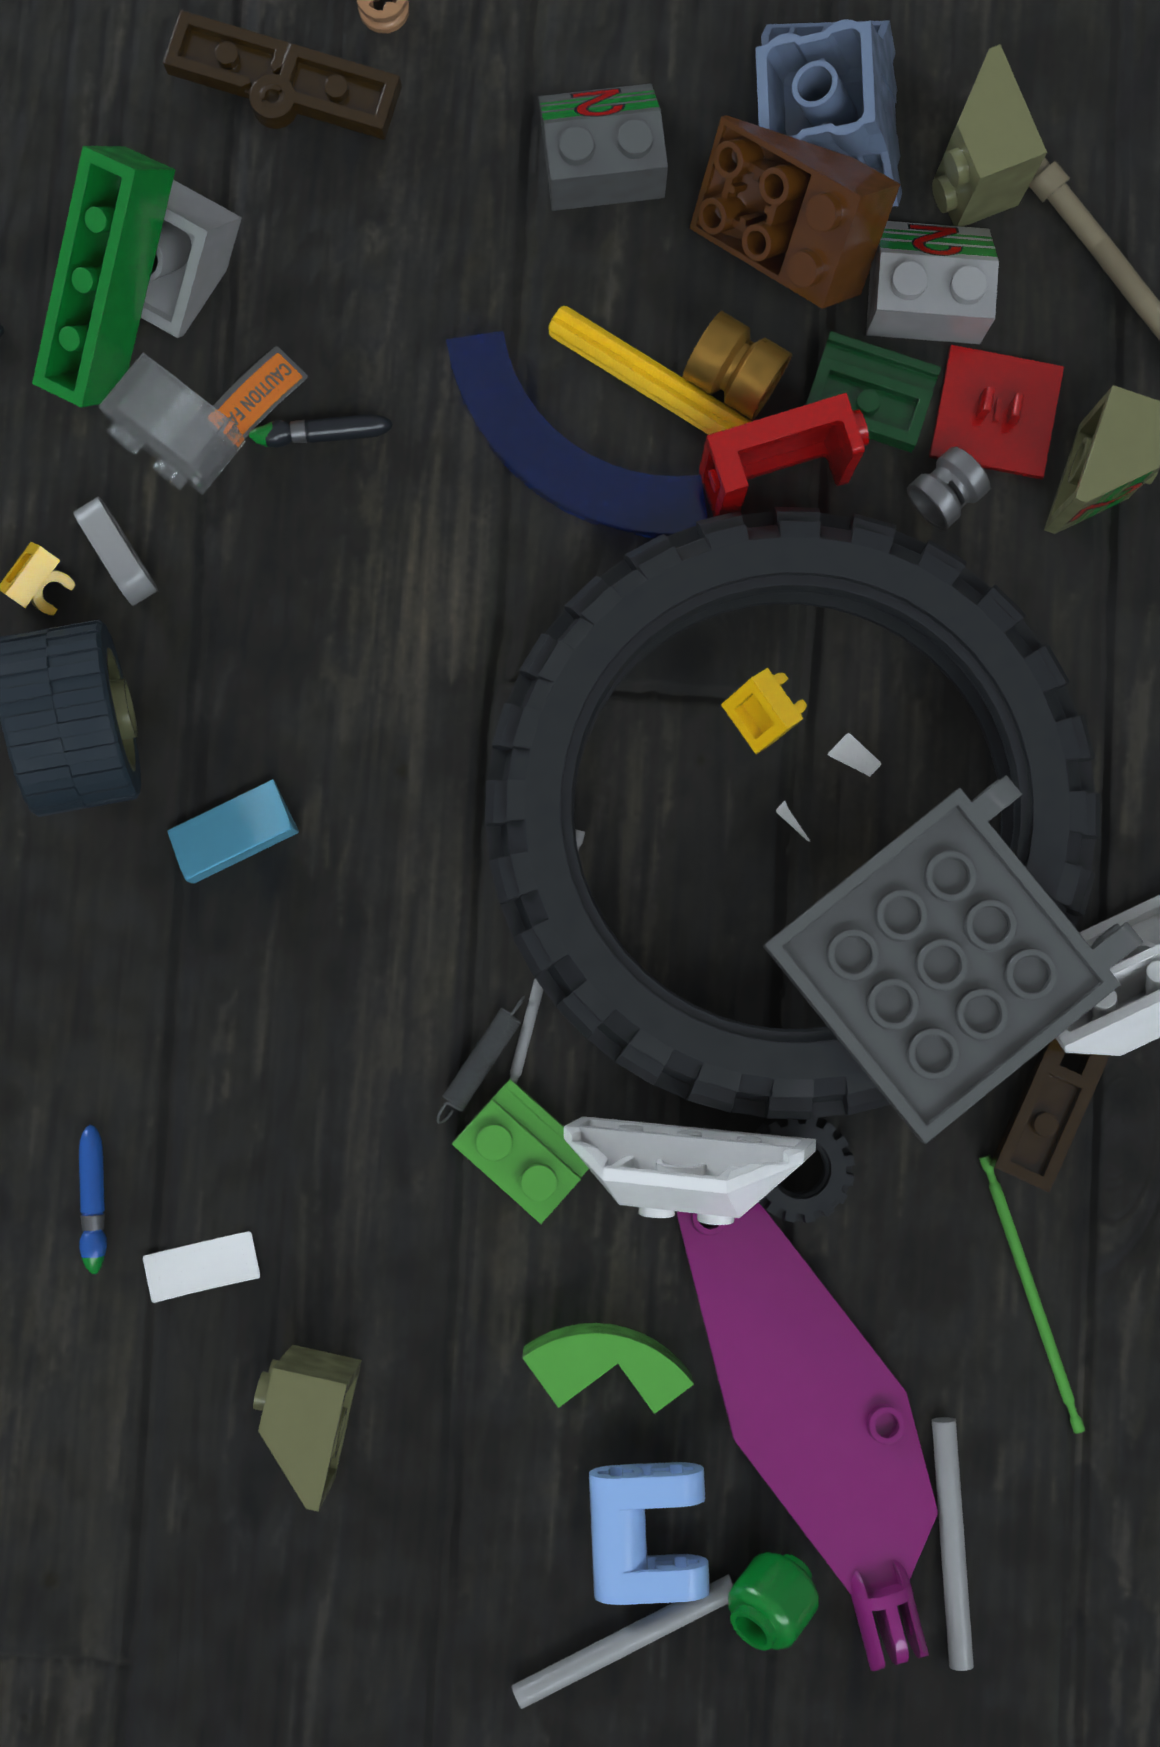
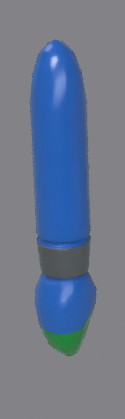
[79,1125,107,1274]

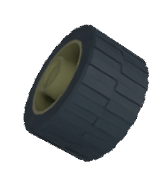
[0,620,141,817]

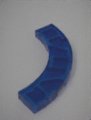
[446,331,708,538]

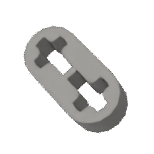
[73,496,158,606]

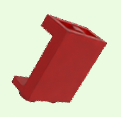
[699,392,869,517]

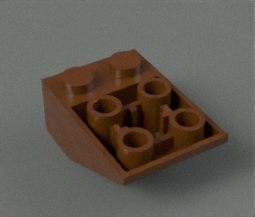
[689,115,901,309]

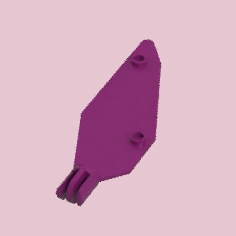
[676,1202,938,1671]

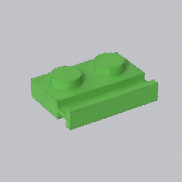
[452,1078,589,1224]

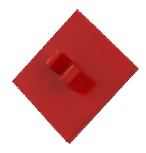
[929,345,1064,480]

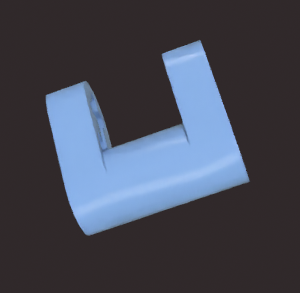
[589,1462,710,1605]

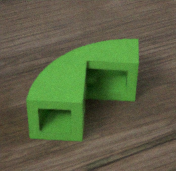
[522,1323,694,1414]

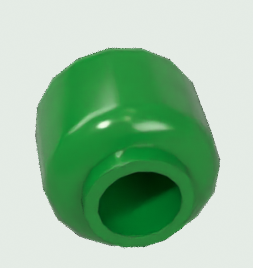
[728,1552,819,1651]

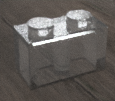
[98,352,246,495]

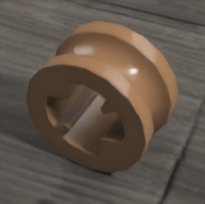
[356,0,409,34]

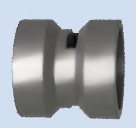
[907,447,991,530]

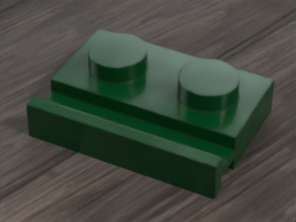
[806,331,942,453]

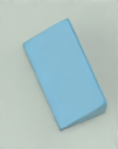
[167,779,299,884]

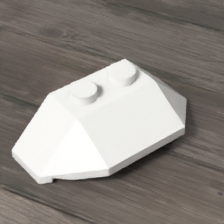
[1056,895,1160,1056]
[564,1116,816,1225]

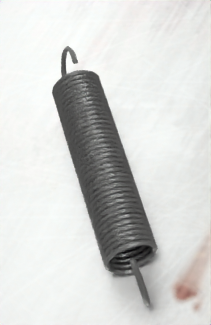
[437,996,525,1124]

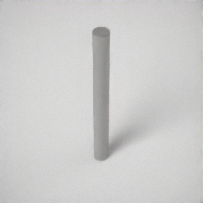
[932,1417,974,1671]
[512,1574,734,1709]

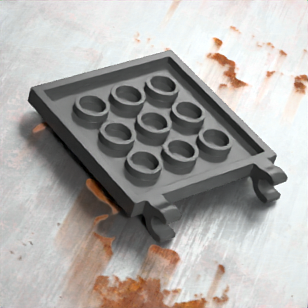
[763,775,1143,1144]

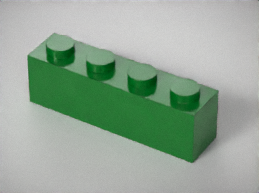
[32,146,176,408]

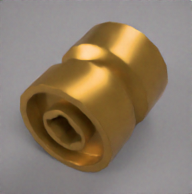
[682,310,792,420]

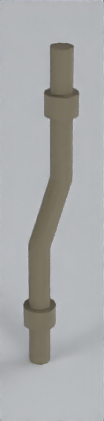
[1029,158,1160,341]

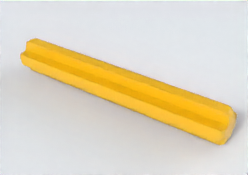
[548,306,752,435]

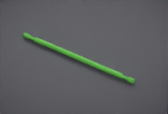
[979,1154,1085,1434]

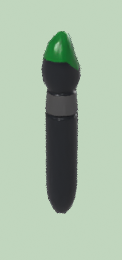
[249,414,393,448]

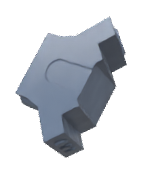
[756,19,902,206]

